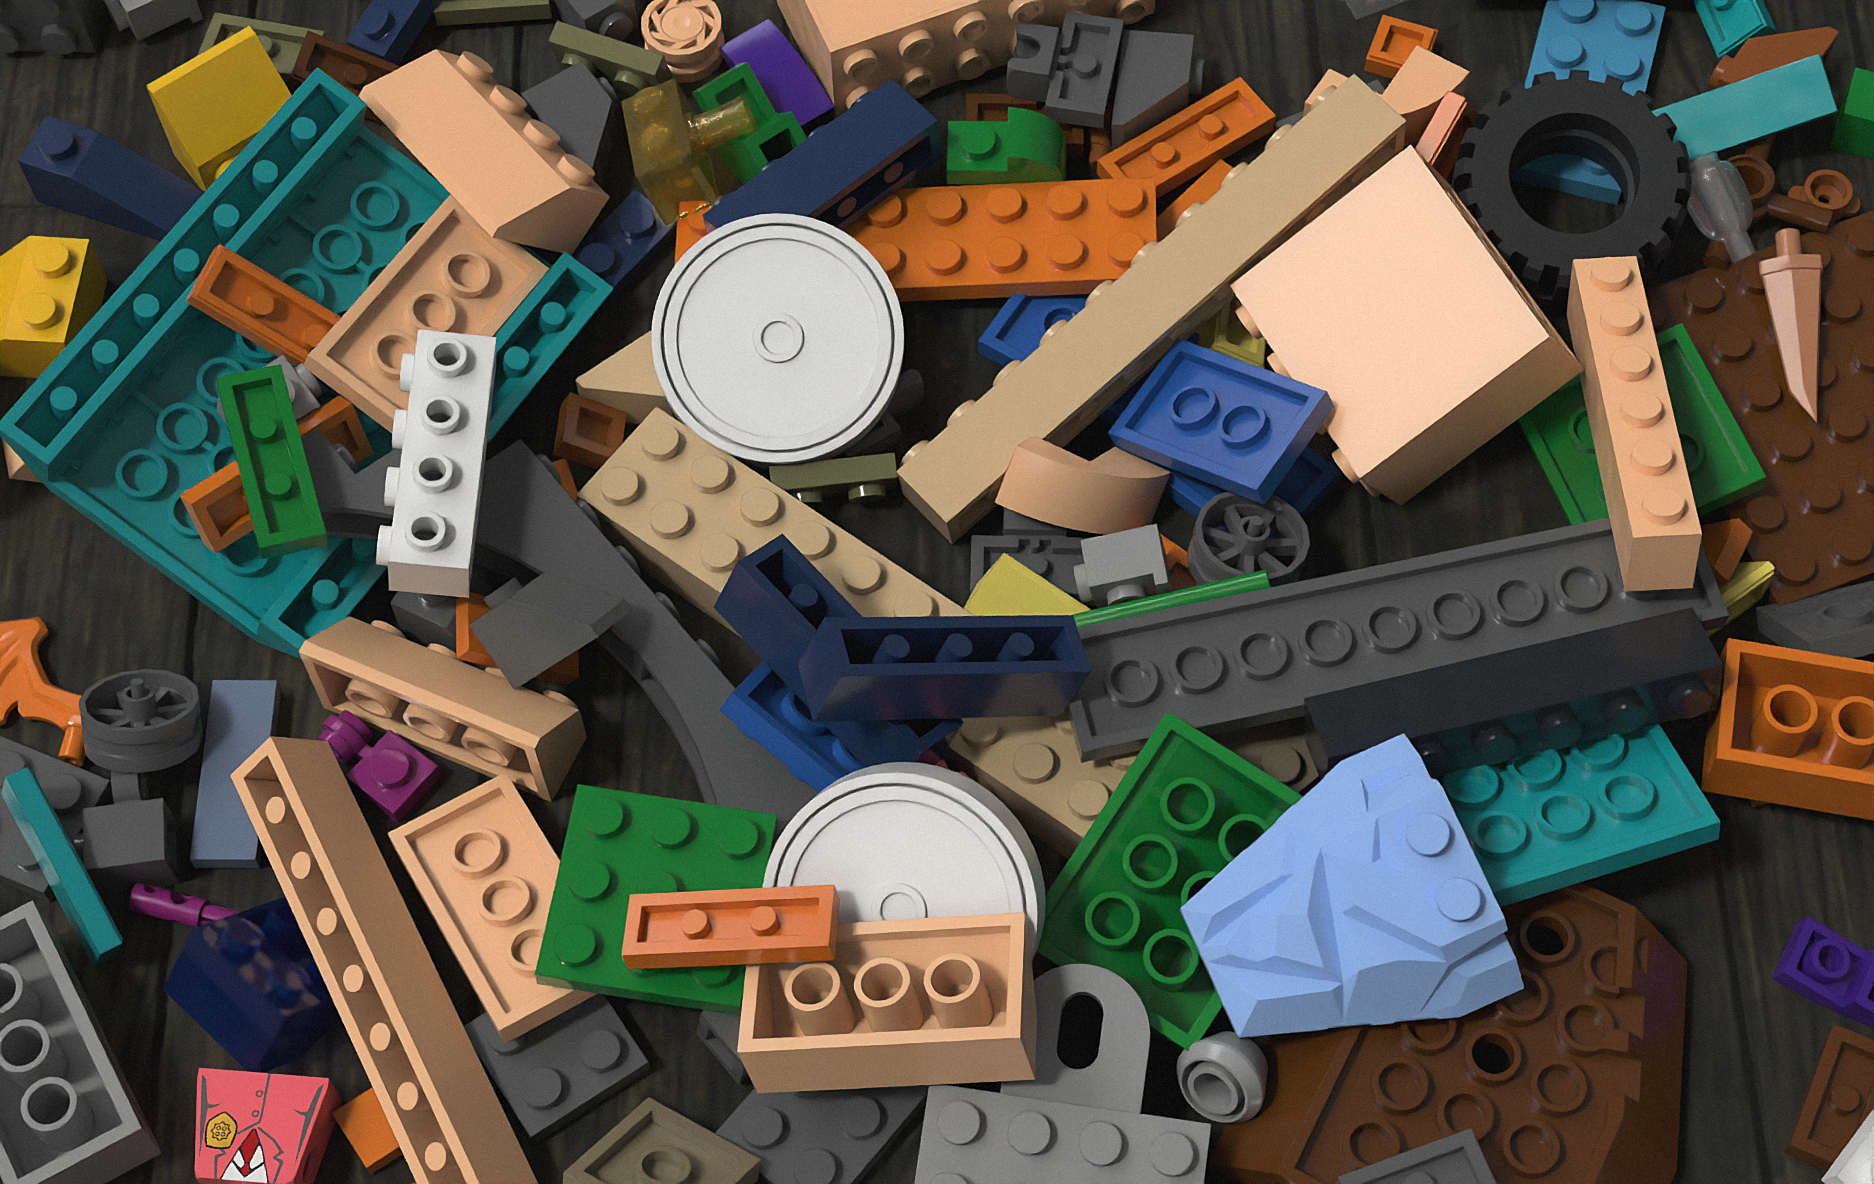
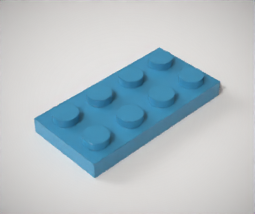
[1512,0,1666,205]

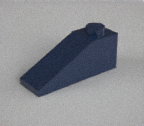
[18,115,205,241]

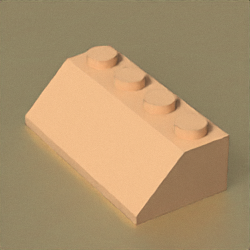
[359,49,609,255]
[298,616,587,802]
[737,912,1037,1093]

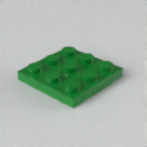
[1516,323,1767,526]
[535,784,778,1016]

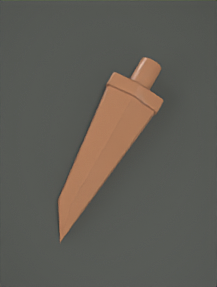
[1759,228,1823,423]

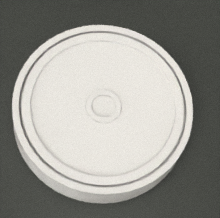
[651,213,904,469]
[763,762,1046,960]

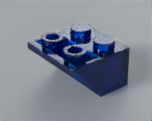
[163,897,341,1073]

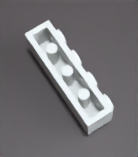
[376,329,496,598]

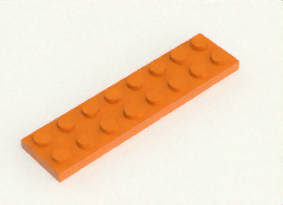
[674,177,1157,302]

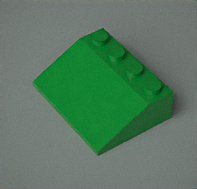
[1036,711,1303,1053]

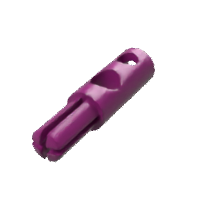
[128,882,250,936]

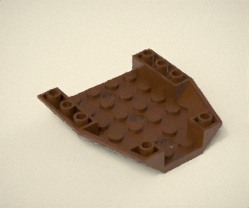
[1206,882,1687,1184]

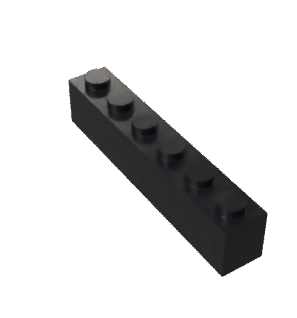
[1304,607,1723,780]

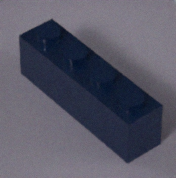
[702,78,943,234]
[713,533,964,768]
[798,615,1091,722]

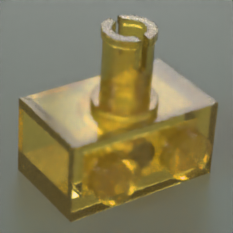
[621,78,758,225]

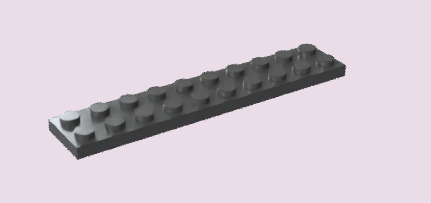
[1066,518,1729,763]

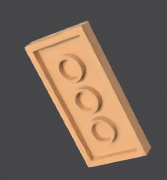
[303,194,549,433]
[387,772,598,1044]

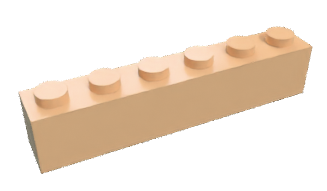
[1566,256,1702,592]

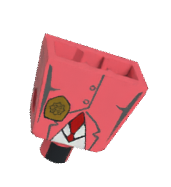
[195,1068,342,1184]

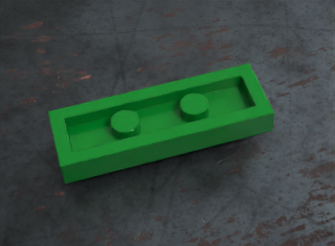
[216,364,327,560]

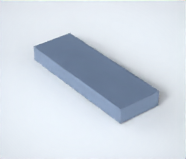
[190,680,281,868]

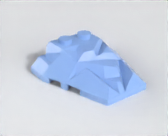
[1180,733,1524,1038]

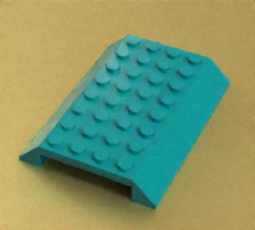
[0,67,614,659]

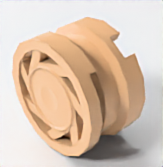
[641,0,725,83]

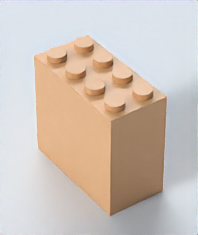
[1230,145,1585,506]

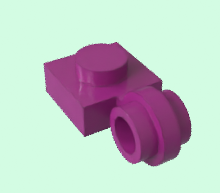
[317,710,442,823]

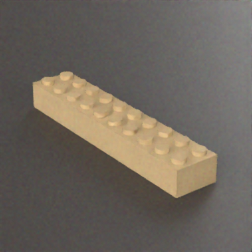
[576,407,1141,860]

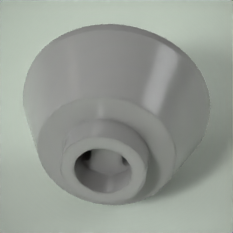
[1176,1031,1268,1123]

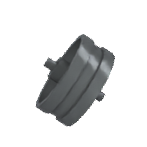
[1187,491,1310,587]
[79,669,203,773]

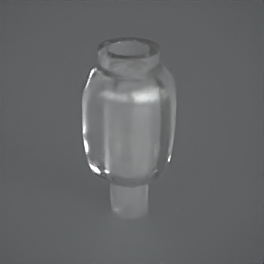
[1685,151,1756,263]

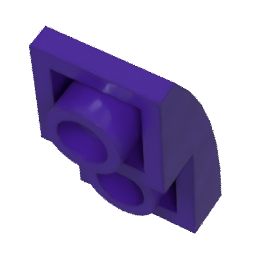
[719,19,835,130]
[1772,916,1874,1028]

